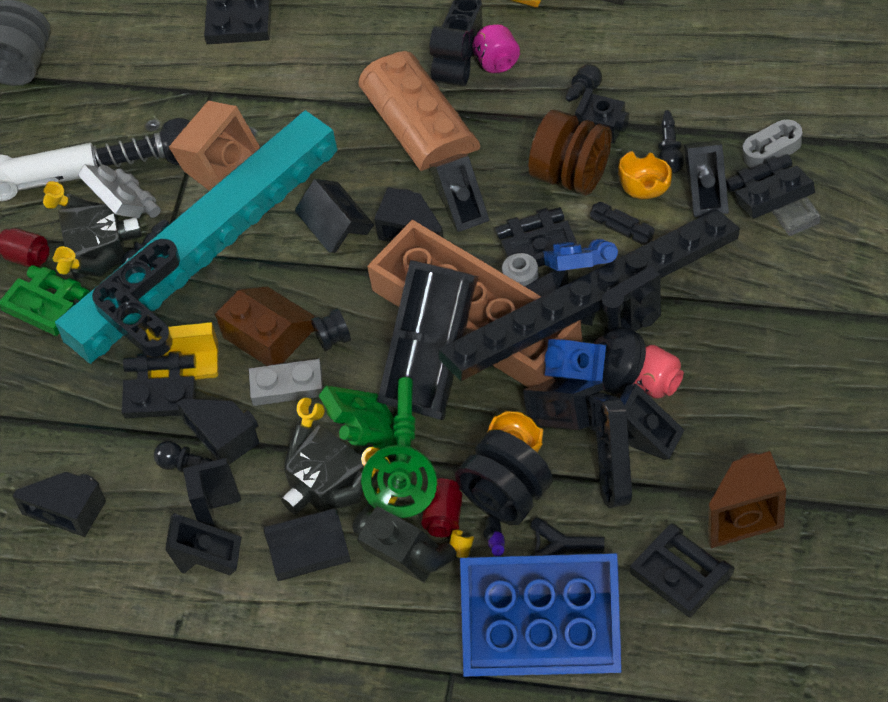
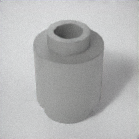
[502,253,539,286]

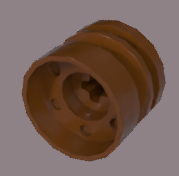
[528,110,612,196]

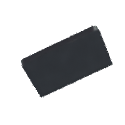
[295,179,374,253]
[523,378,605,430]
[183,458,241,528]
[263,509,351,581]

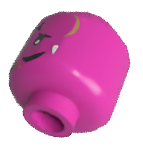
[472,25,520,73]

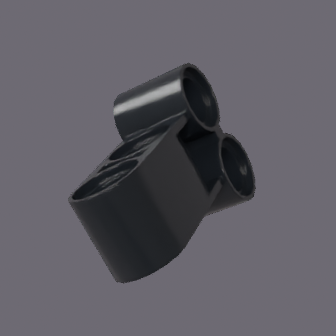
[429,0,483,86]

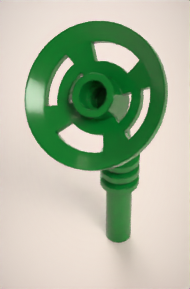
[361,377,437,518]

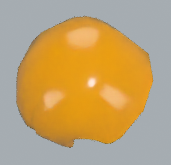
[618,151,672,199]
[487,411,543,453]

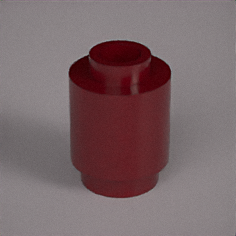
[0,228,49,267]
[421,478,463,538]

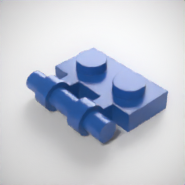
[544,239,618,271]

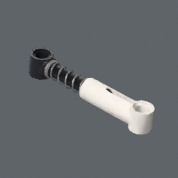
[0,118,190,201]

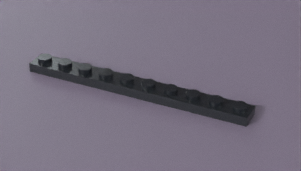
[438,209,740,381]

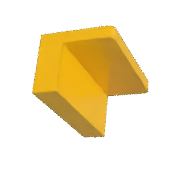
[145,322,219,380]

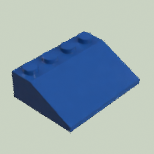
[460,553,622,677]

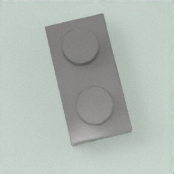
[249,359,323,406]

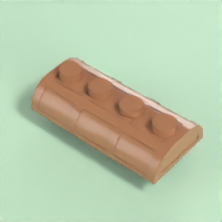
[358,51,480,171]

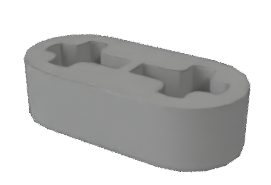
[743,120,802,168]

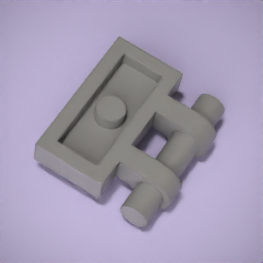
[78,164,161,219]

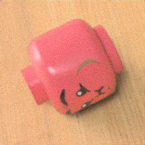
[633,345,684,399]

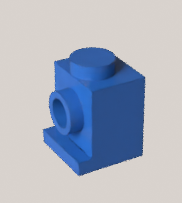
[545,339,606,382]

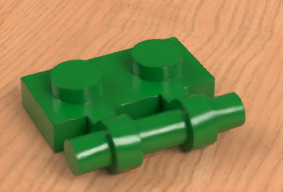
[0,265,90,336]
[319,385,397,449]

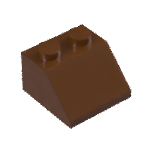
[215,286,316,366]
[708,451,786,548]

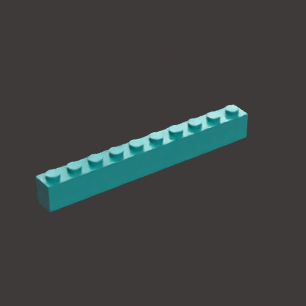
[55,110,338,364]

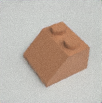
[169,101,260,191]

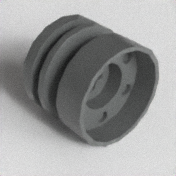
[0,0,51,86]

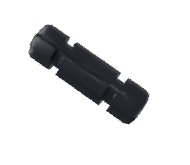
[590,202,655,245]

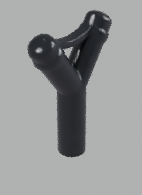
[530,517,605,556]

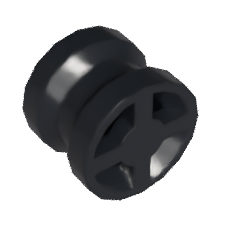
[311,308,351,351]

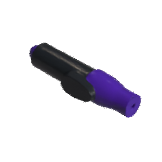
[483,516,505,556]

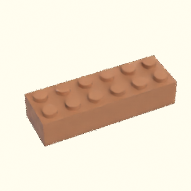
[367,220,582,388]

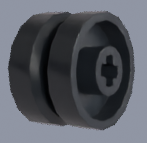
[455,430,553,525]

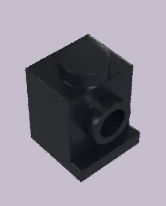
[575,88,629,144]

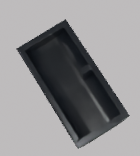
[377,260,479,420]

